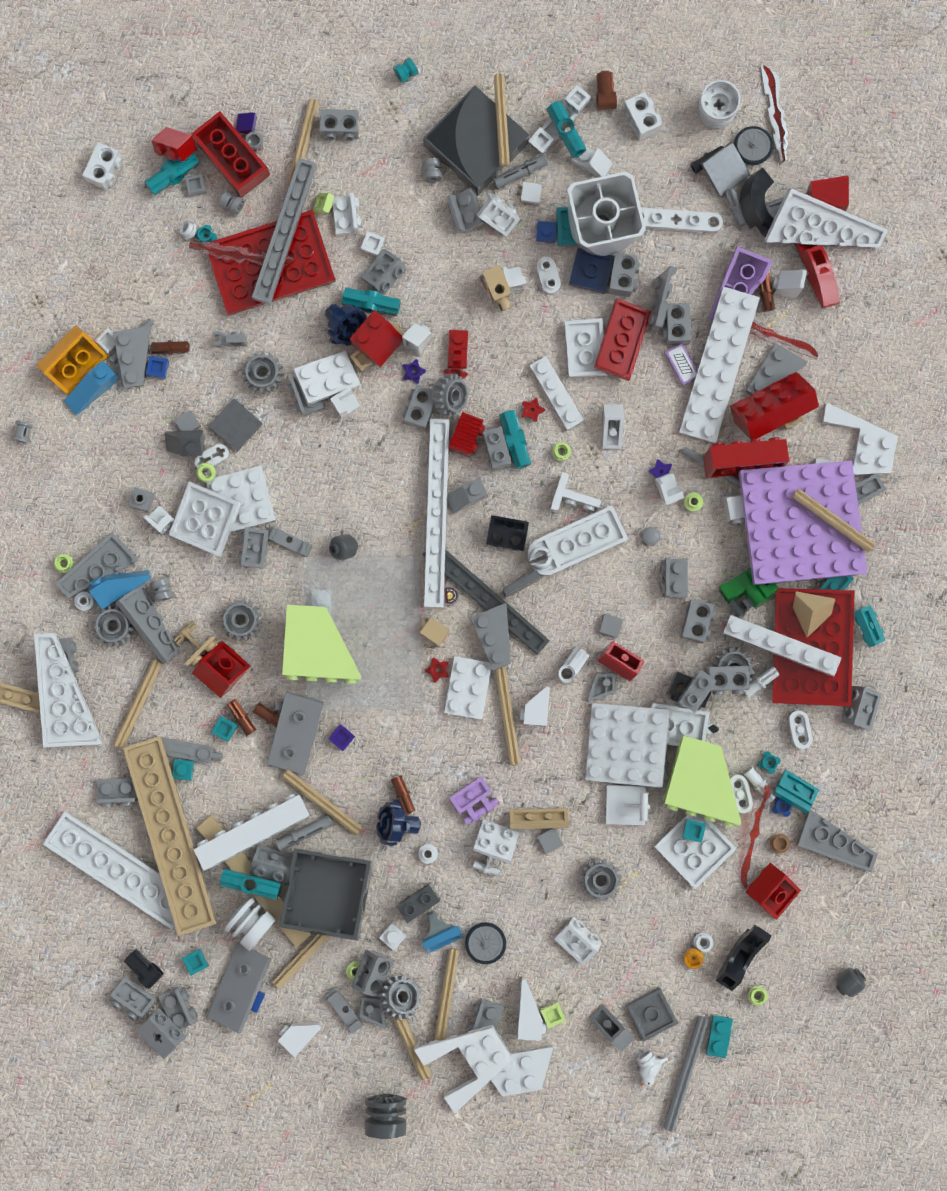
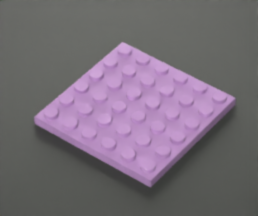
[739,460,867,585]

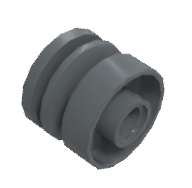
[365,1094,407,1139]

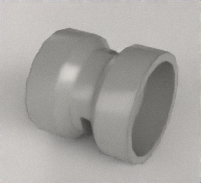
[423,158,443,183]
[219,190,245,216]
[150,578,173,602]

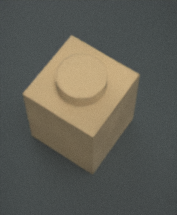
[419,617,450,647]

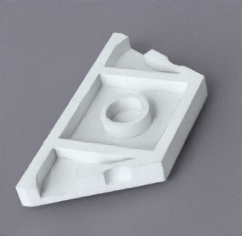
[491,1046,553,1097]

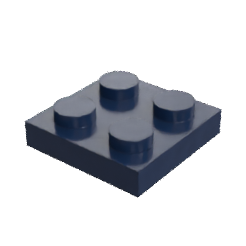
[569,248,614,294]

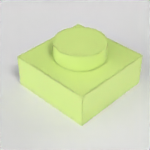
[313,193,334,214]
[540,1001,566,1029]

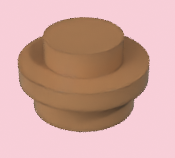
[770,834,790,853]

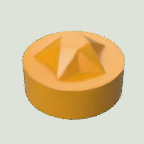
[684,948,704,969]

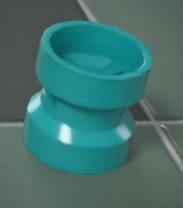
[393,57,419,84]

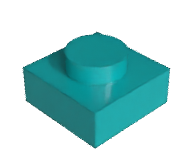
[211,716,238,742]
[172,759,195,781]
[682,819,706,843]
[182,948,209,976]

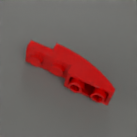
[794,243,840,309]

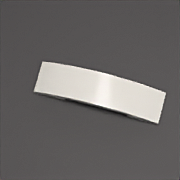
[528,85,591,154]

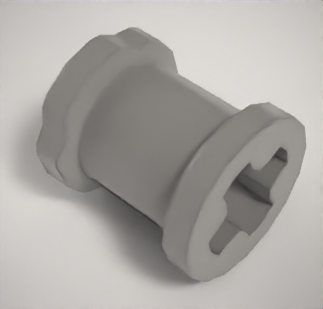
[11,421,33,444]

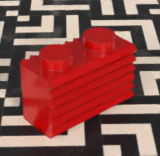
[151,127,197,162]
[449,412,486,458]
[598,640,645,682]

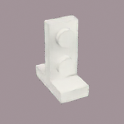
[550,472,601,513]

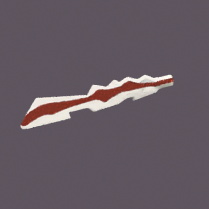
[761,65,788,163]

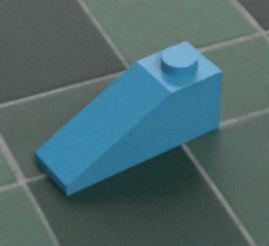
[64,360,120,416]
[89,570,151,609]

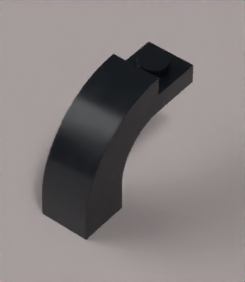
[740,167,774,237]
[716,925,772,991]

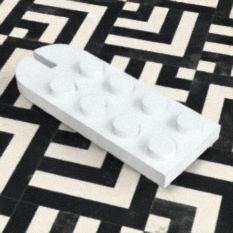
[527,505,628,576]

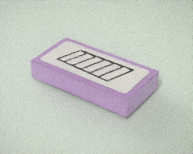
[665,344,697,386]

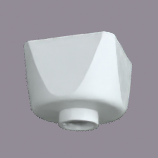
[567,172,646,256]

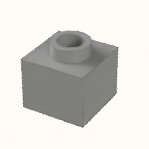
[128,487,155,513]

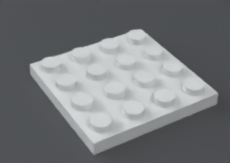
[585,703,670,788]

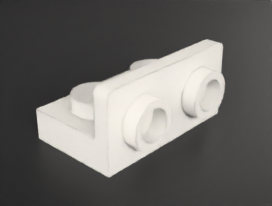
[332,192,362,236]
[477,192,520,237]
[554,917,602,966]

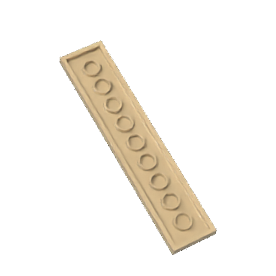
[123,736,217,936]

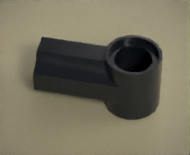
[124,948,164,989]

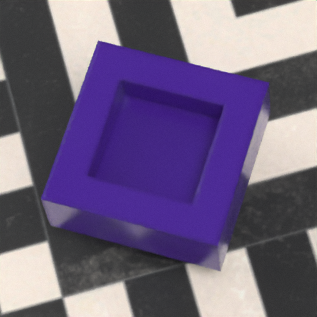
[328,724,356,751]

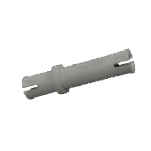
[493,154,548,190]
[275,815,333,851]

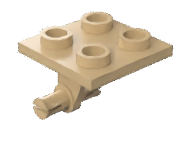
[173,621,219,666]

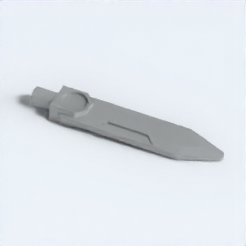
[144,737,223,763]

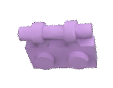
[449,776,500,825]

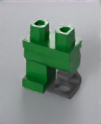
[719,568,778,619]

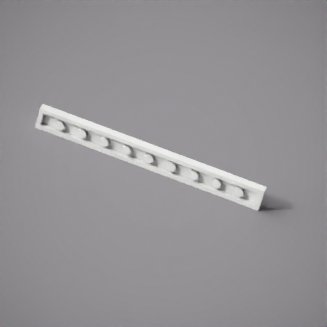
[424,419,449,608]

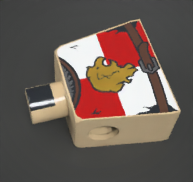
[480,265,511,312]

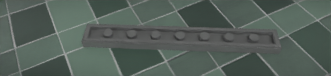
[422,549,550,655]

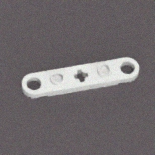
[641,208,723,233]

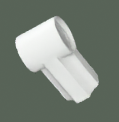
[557,646,590,684]

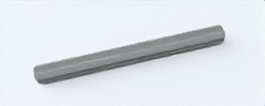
[664,1016,708,1132]

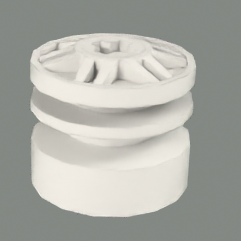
[698,80,741,129]
[224,898,277,952]

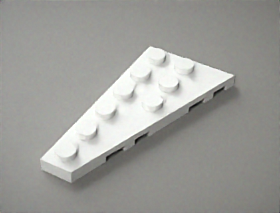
[764,187,888,248]
[34,632,103,748]

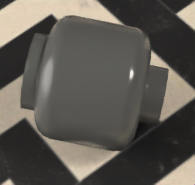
[329,534,358,560]
[836,967,866,997]

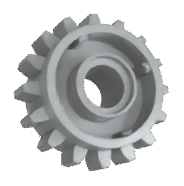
[242,352,284,394]
[432,374,468,416]
[220,599,263,641]
[92,605,136,647]
[712,647,755,686]
[580,858,622,902]
[378,975,421,1020]

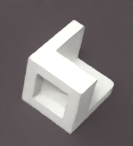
[502,266,526,292]
[330,387,360,418]
[655,473,684,505]
[144,506,174,535]

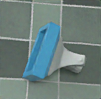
[422,910,464,954]

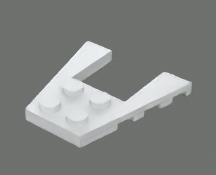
[814,403,898,476]
[414,1025,512,1113]

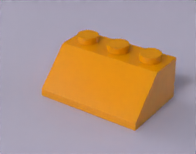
[36,325,108,395]

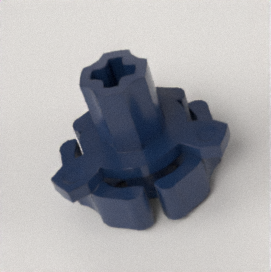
[325,304,367,346]
[376,799,421,846]

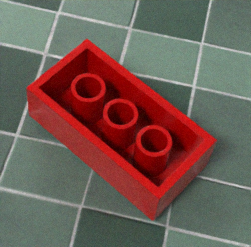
[191,111,270,198]
[730,372,819,440]
[703,437,790,479]

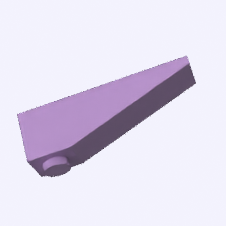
[708,246,773,320]

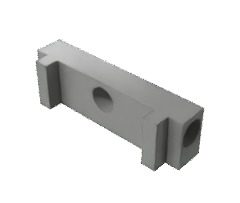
[268,526,312,557]
[325,987,364,1034]

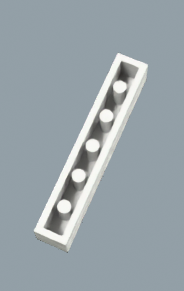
[723,615,841,677]
[193,793,311,871]

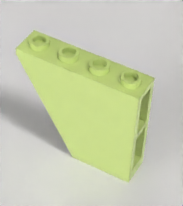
[282,605,361,684]
[662,735,741,828]

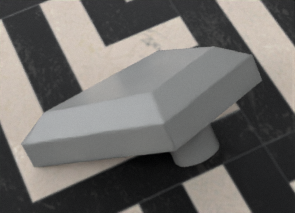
[587,673,616,702]
[359,996,387,1029]

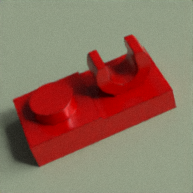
[448,330,468,369]

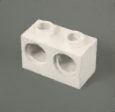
[623,92,662,141]
[82,142,123,190]

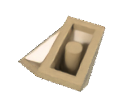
[793,591,835,637]

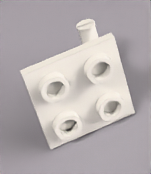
[606,785,650,825]
[472,819,519,877]

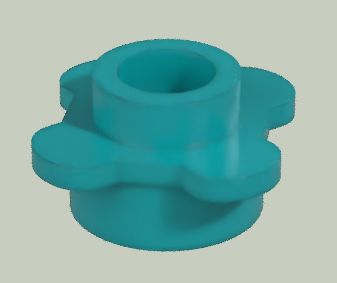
[195,225,217,247]
[758,751,781,774]

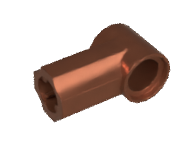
[596,71,617,110]

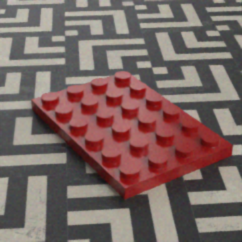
[205,210,336,316]
[772,588,855,707]

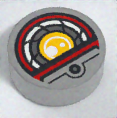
[444,586,459,606]

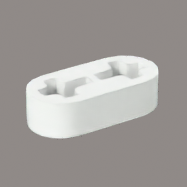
[195,444,230,472]

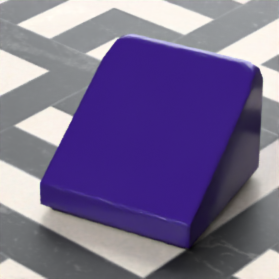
[236,112,257,134]

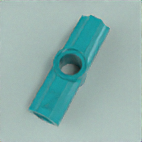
[546,101,587,158]
[144,153,200,195]
[342,287,401,316]
[499,410,531,469]
[219,869,281,900]

